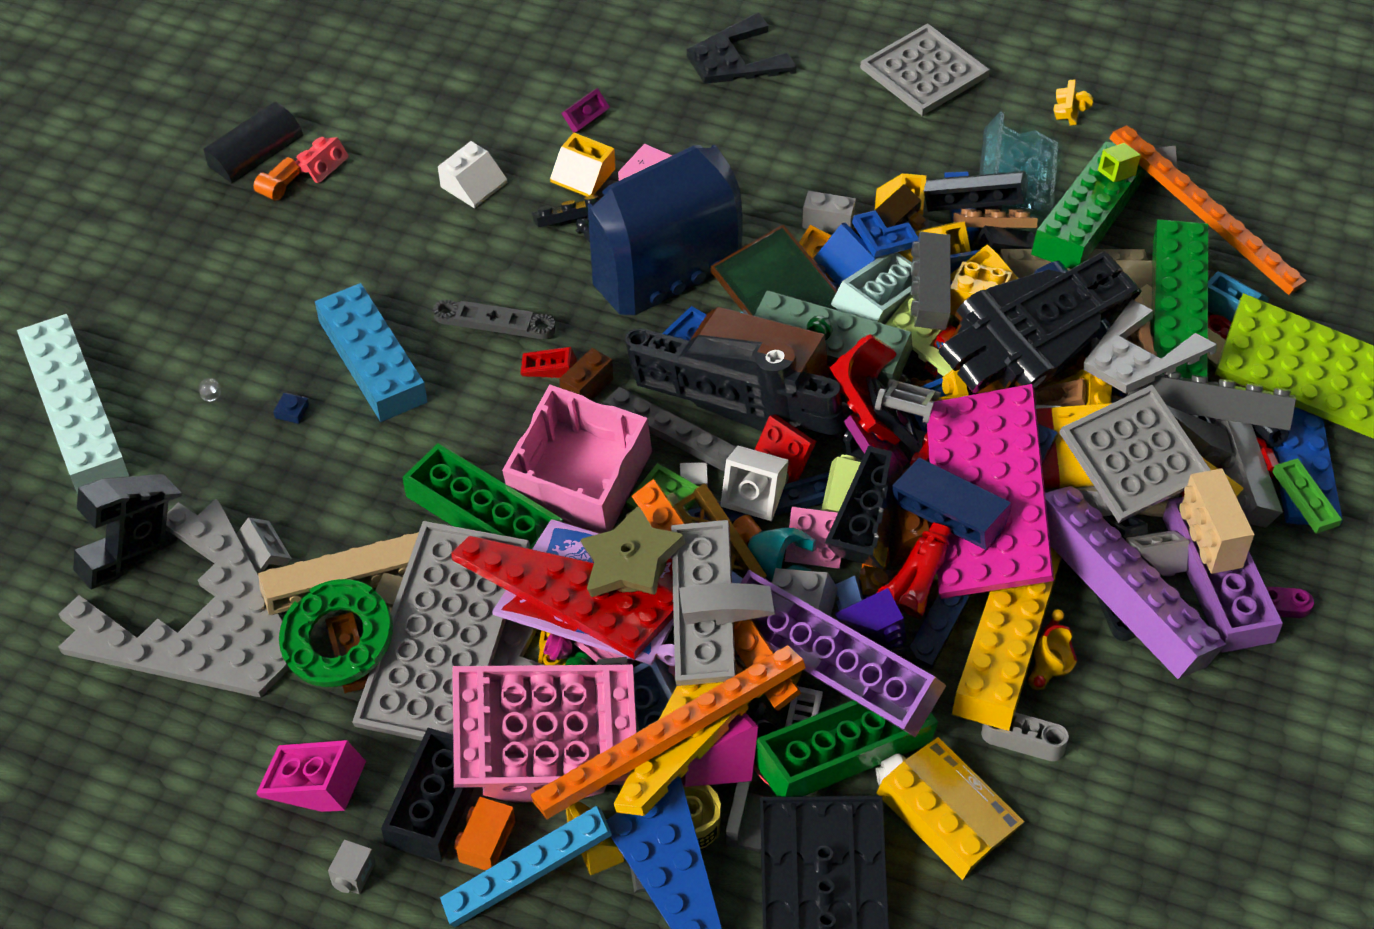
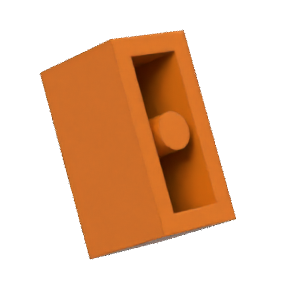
[454,797,516,871]

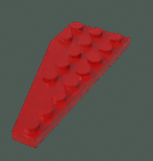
[451,536,674,660]

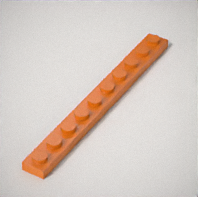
[1109,125,1307,295]
[632,479,801,711]
[530,645,806,819]

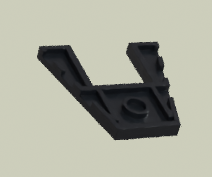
[687,12,797,84]

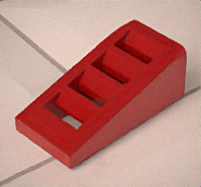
[521,347,577,378]

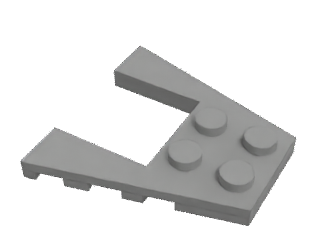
[1084,299,1217,393]

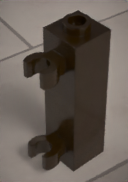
[853,184,926,239]

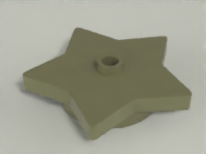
[580,507,686,597]

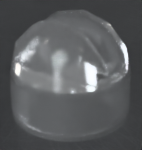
[199,378,221,401]

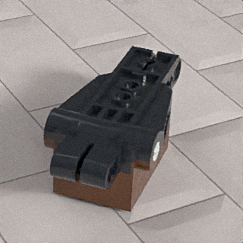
[938,251,1142,394]
[625,307,845,435]

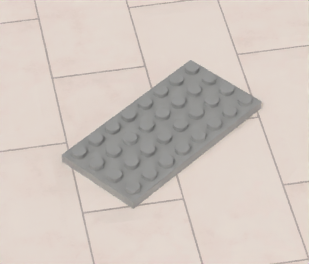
[352,521,530,741]

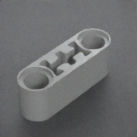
[981,712,1069,761]

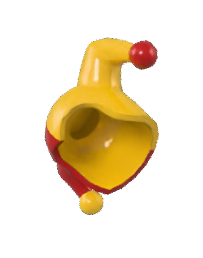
[1028,609,1077,691]

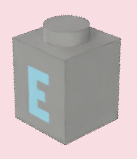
[328,840,376,894]

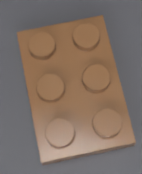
[953,208,1038,228]

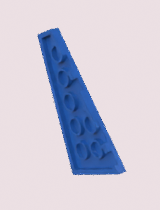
[606,776,722,929]

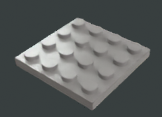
[860,23,990,116]
[1059,385,1210,523]

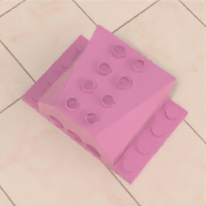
[452,665,636,803]

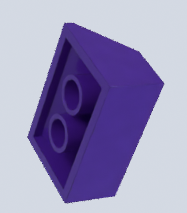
[835,588,907,647]

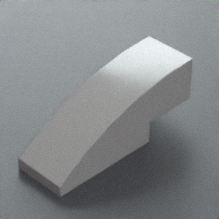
[679,583,775,625]

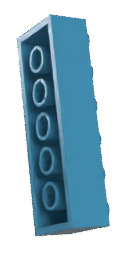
[315,283,428,422]

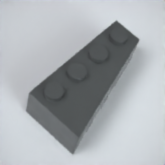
[910,231,950,330]

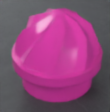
[544,633,573,660]

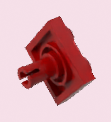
[755,414,816,484]

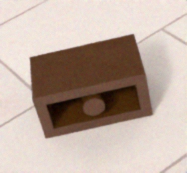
[559,348,613,401]

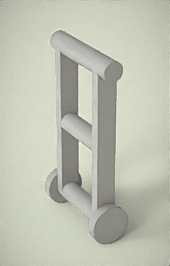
[875,379,941,423]

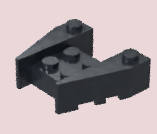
[73,474,182,590]

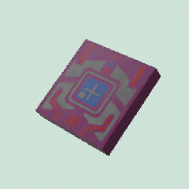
[844,415,909,467]

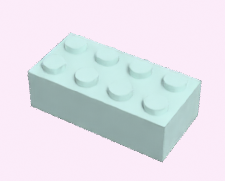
[831,252,912,324]

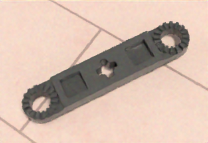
[433,299,556,339]

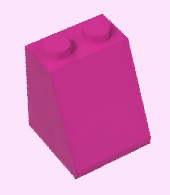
[681,713,758,787]

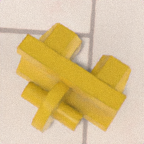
[1054,80,1093,125]

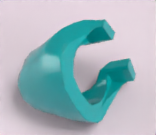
[747,528,816,582]

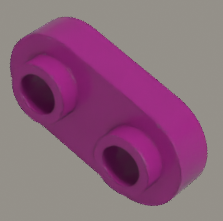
[1266,587,1314,618]

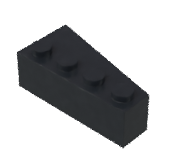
[825,446,903,570]

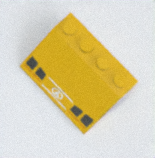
[876,737,1025,880]

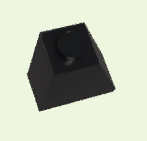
[970,225,1035,255]

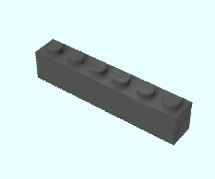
[1128,372,1296,430]

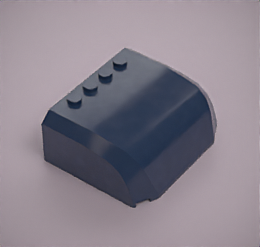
[588,145,743,315]

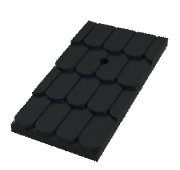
[760,796,889,929]

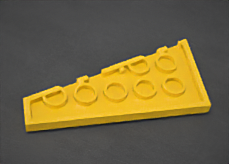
[614,682,765,816]

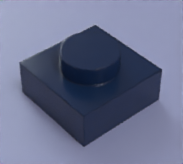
[273,393,309,424]

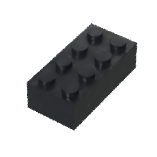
[381,728,474,862]

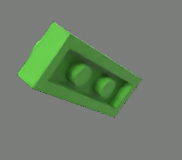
[1272,458,1342,534]

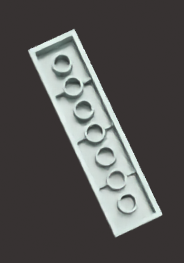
[17,314,129,495]

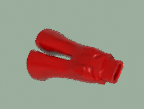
[877,522,951,619]

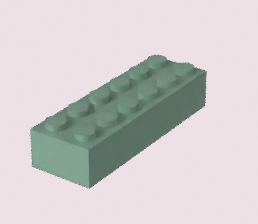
[754,290,913,388]

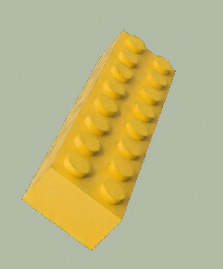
[952,546,1062,731]

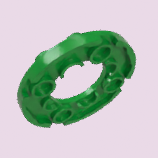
[279,579,393,687]

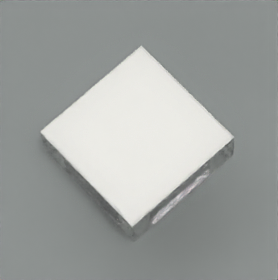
[680,462,708,487]

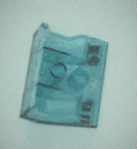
[979,111,1058,211]

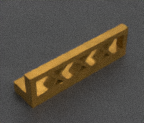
[674,483,767,578]

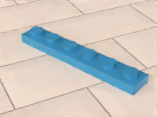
[440,806,612,927]

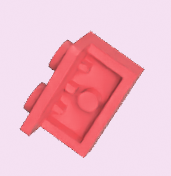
[295,137,349,183]

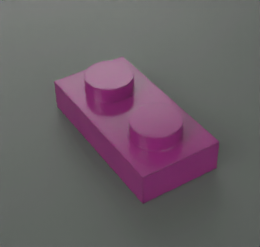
[561,88,610,133]

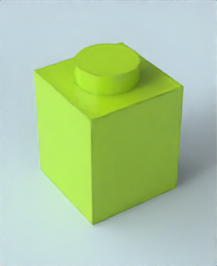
[1098,143,1141,182]

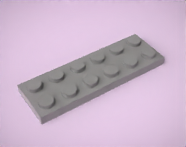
[671,520,736,686]

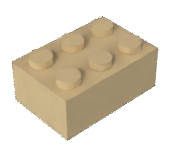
[1179,468,1254,574]

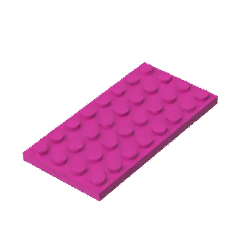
[927,384,1054,599]

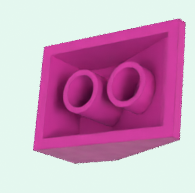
[256,740,366,812]

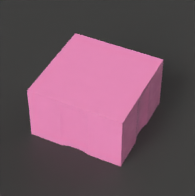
[502,384,652,533]

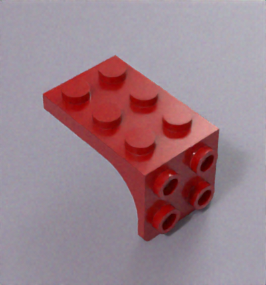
[830,334,901,445]

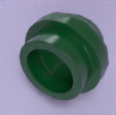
[807,315,833,340]

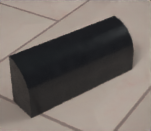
[203,101,304,184]
[923,171,1028,212]

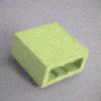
[821,455,861,513]

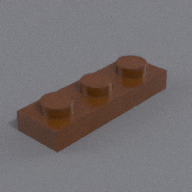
[325,612,369,694]

